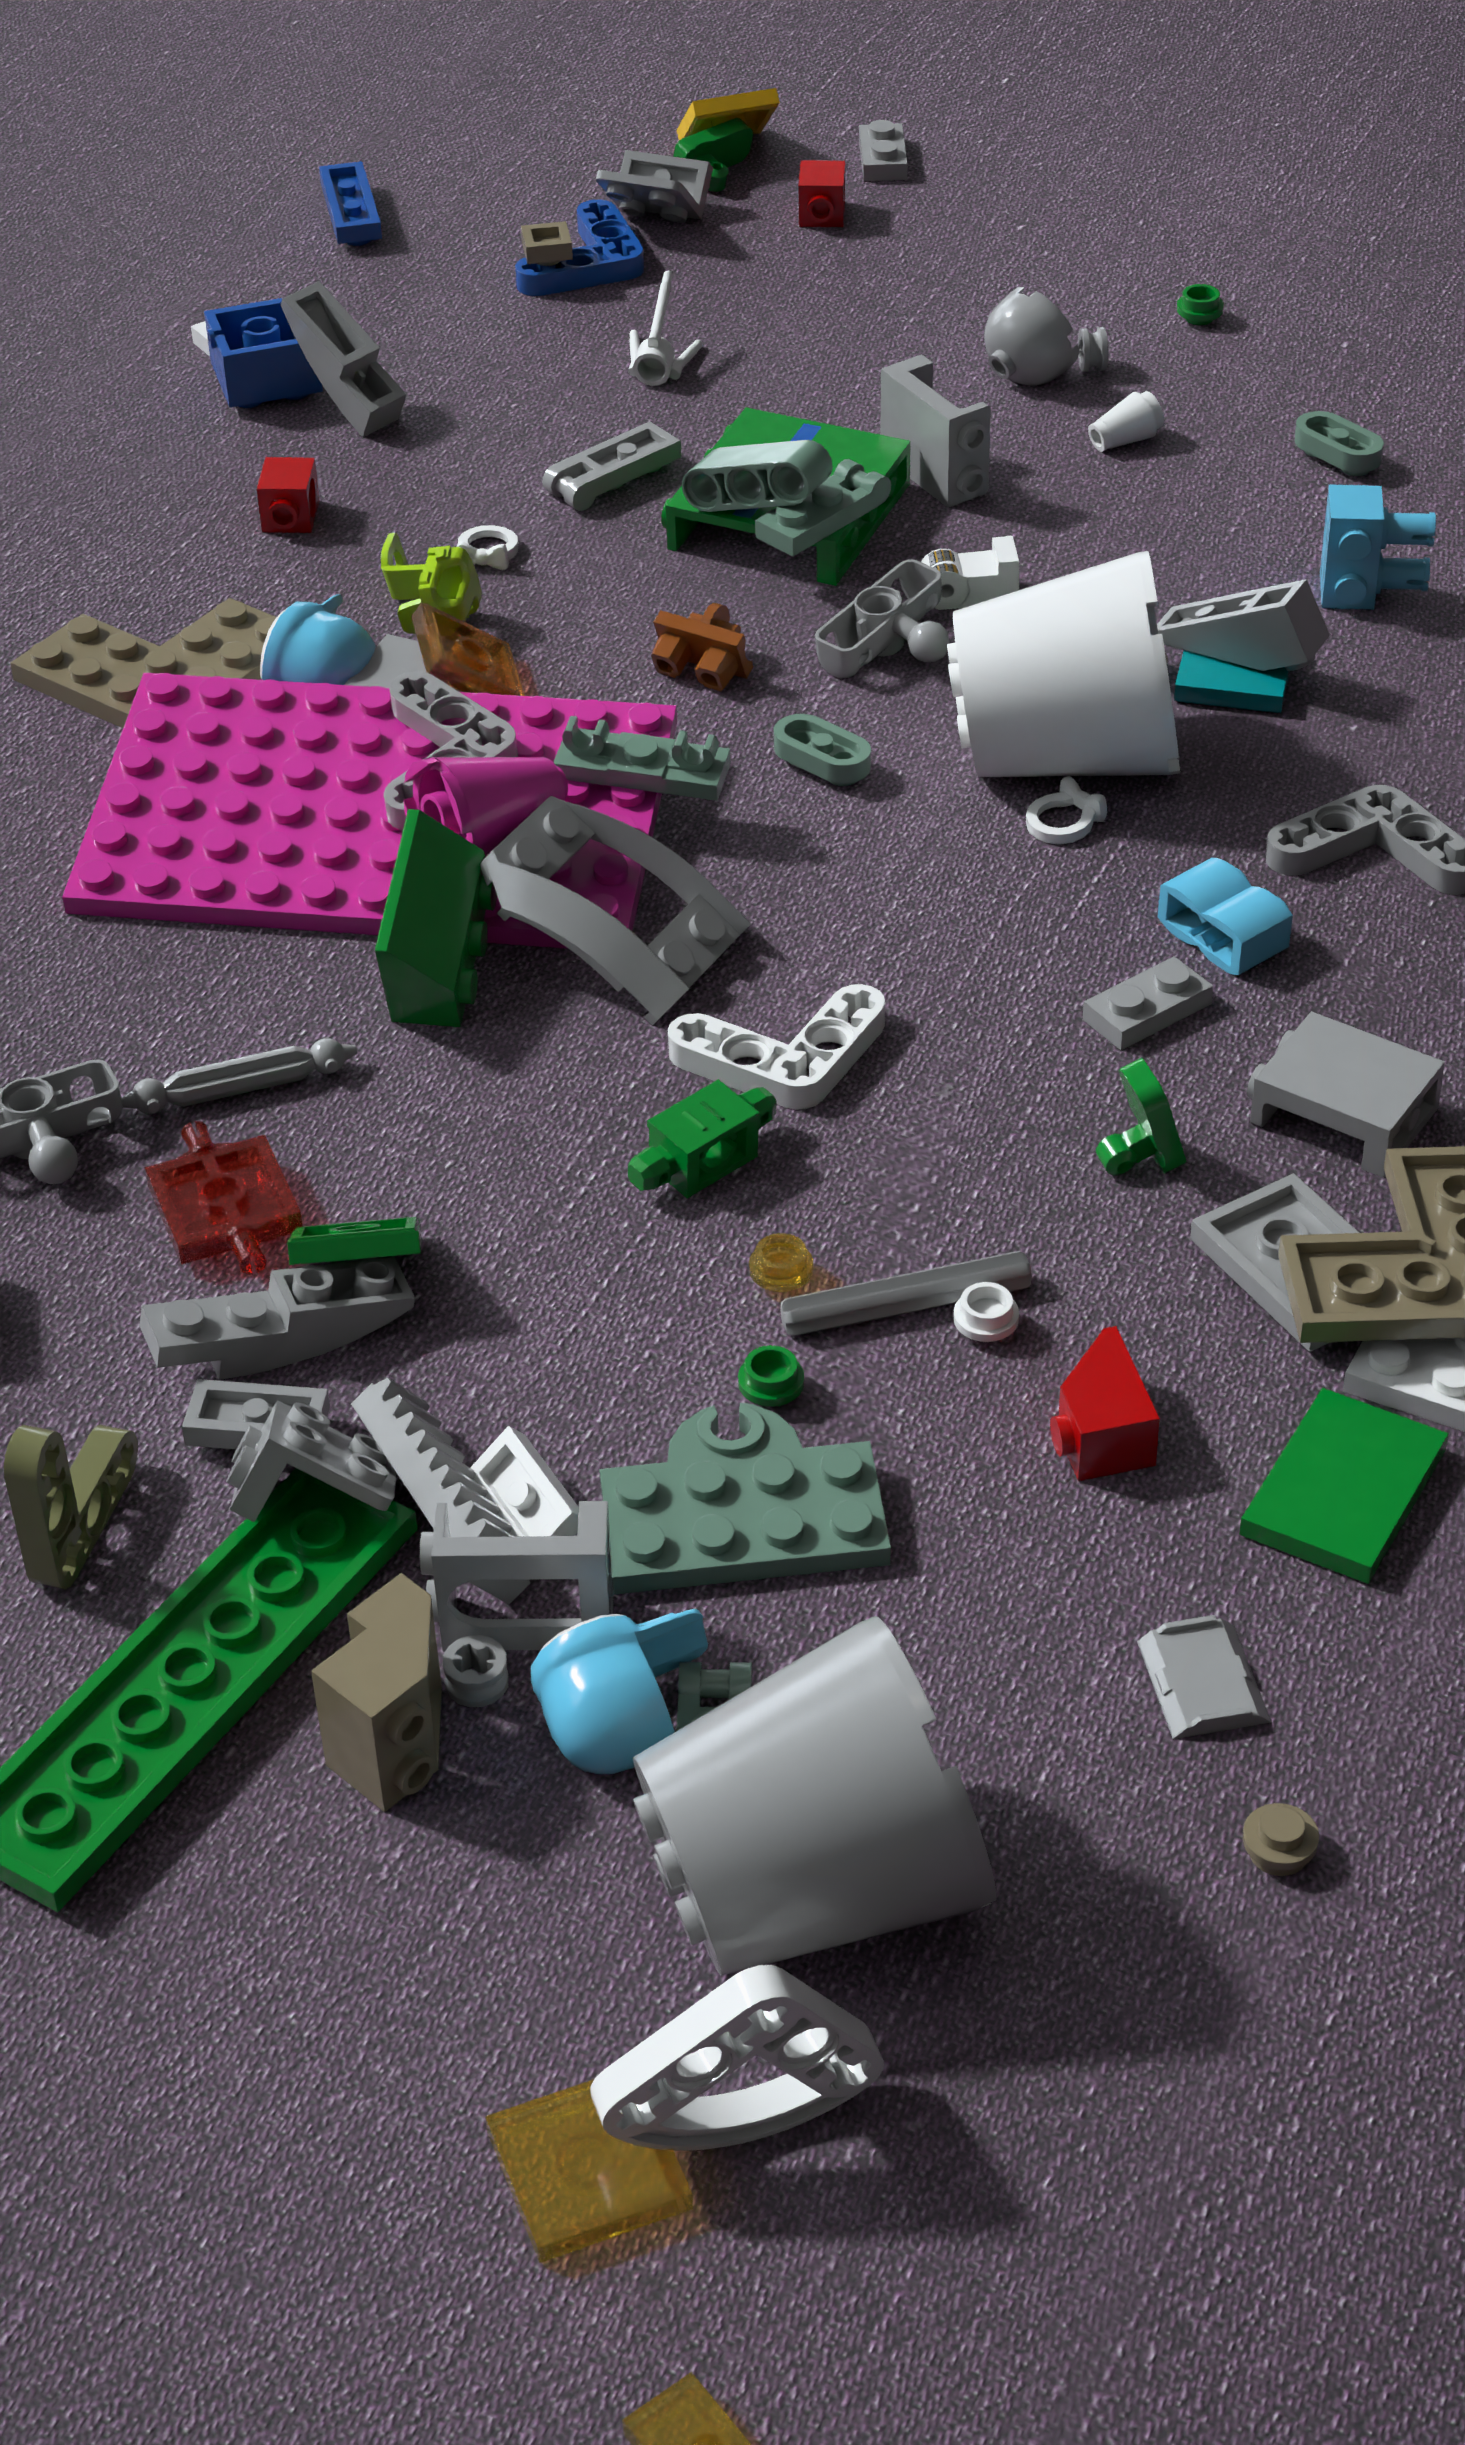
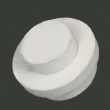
[954,1282,1019,1342]

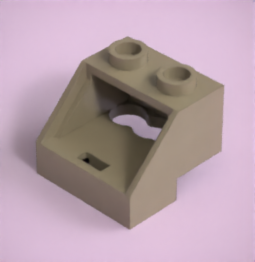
[311,1573,442,1813]

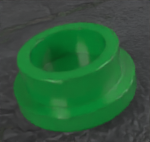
[1177,284,1224,325]
[738,1345,804,1407]

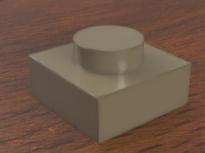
[521,221,573,266]

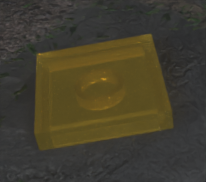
[485,2079,693,2263]

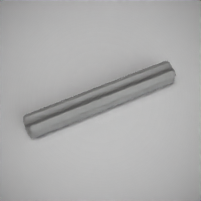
[780,1251,1032,1337]

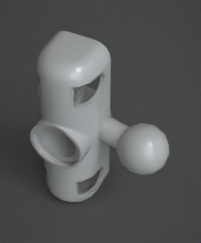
[815,559,950,679]
[0,1060,123,1184]

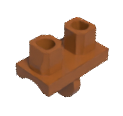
[651,603,754,692]

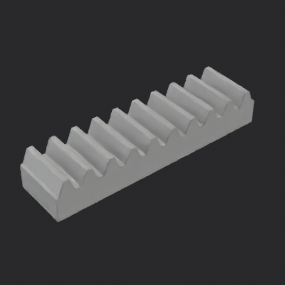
[351,1378,530,1604]

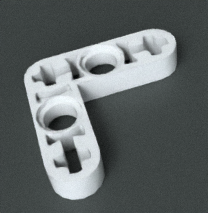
[668,984,885,1110]

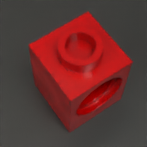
[798,160,845,227]
[256,457,320,533]

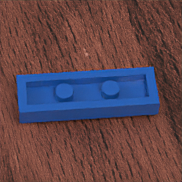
[319,161,382,246]

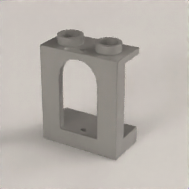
[420,1501,614,1651]

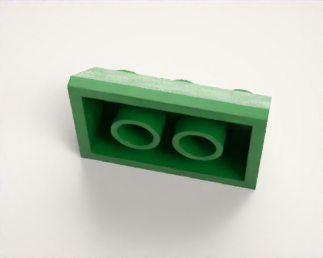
[375,809,497,1027]

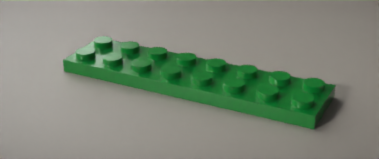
[0,1468,417,1913]

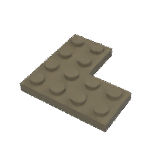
[10,598,277,728]
[1278,1146,1465,1343]

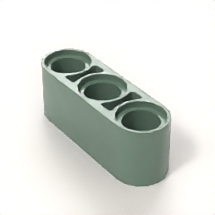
[682,440,833,512]

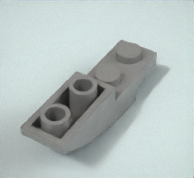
[139,1257,415,1380]

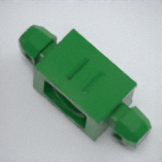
[628,1079,777,1198]

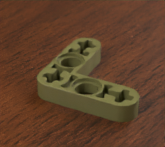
[4,1424,138,1589]

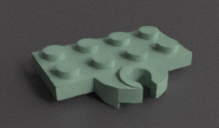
[599,1403,891,1595]

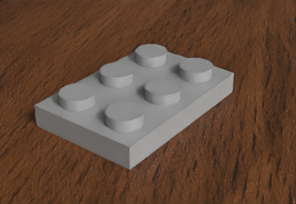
[1190,1173,1359,1352]

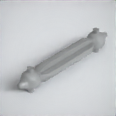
[121,1038,358,1114]

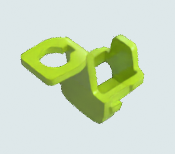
[381,533,482,642]

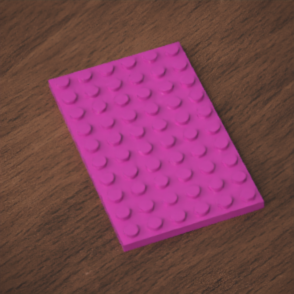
[62,673,677,949]

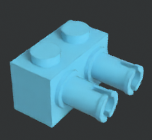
[1320,485,1436,610]

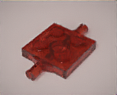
[144,1121,303,1275]

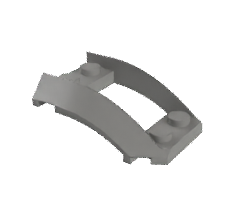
[480,796,751,1025]

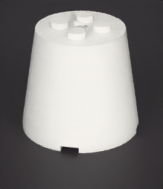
[947,551,1180,777]

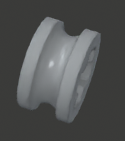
[1078,327,1108,372]
[443,1635,509,1707]

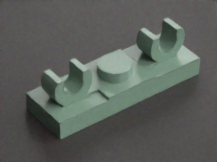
[553,716,731,801]

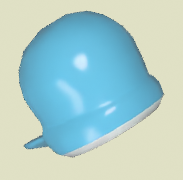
[260,594,376,685]
[531,1609,708,1774]

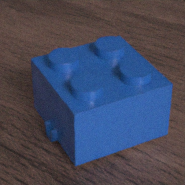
[204,298,323,408]

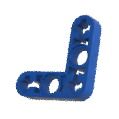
[515,199,644,296]

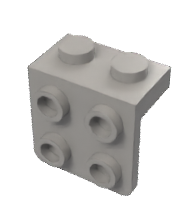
[596,150,713,223]
[226,1400,396,1522]

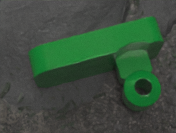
[673,118,753,192]
[1096,1057,1187,1176]

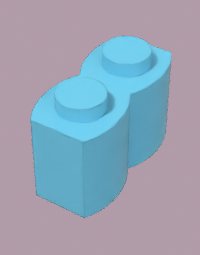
[1158,858,1293,975]

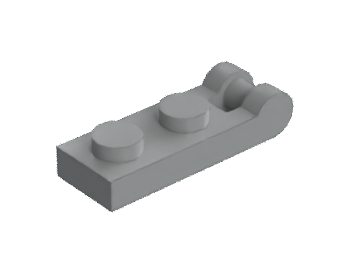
[542,421,681,511]

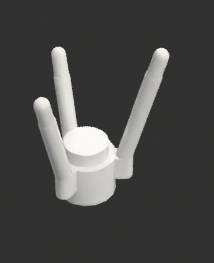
[628,270,703,386]

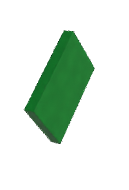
[1239,1387,1449,1584]

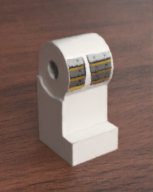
[921,536,1019,610]

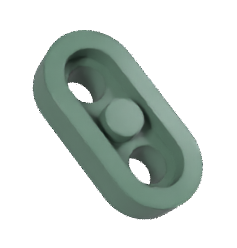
[1294,411,1384,476]
[773,714,871,786]

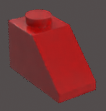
[1050,1326,1160,1481]

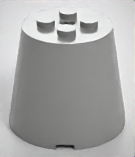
[633,1616,996,1976]

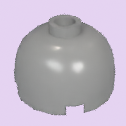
[984,287,1080,387]

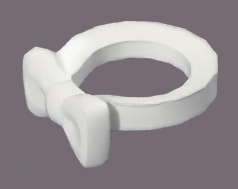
[456,525,518,570]
[1026,776,1107,844]

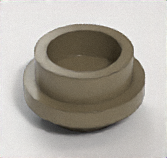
[1242,1803,1319,1876]

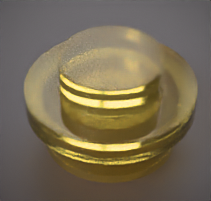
[749,1233,813,1292]

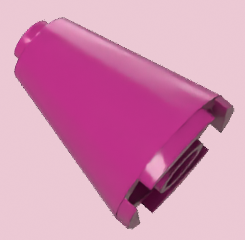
[403,757,568,855]

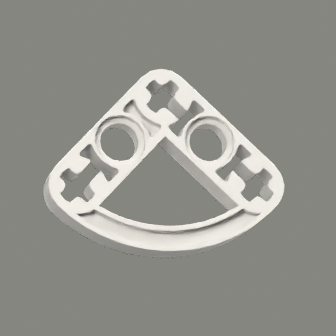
[590,1965,884,2151]

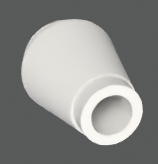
[1088,391,1164,452]

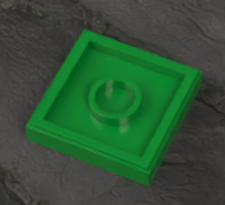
[287,1216,422,1265]

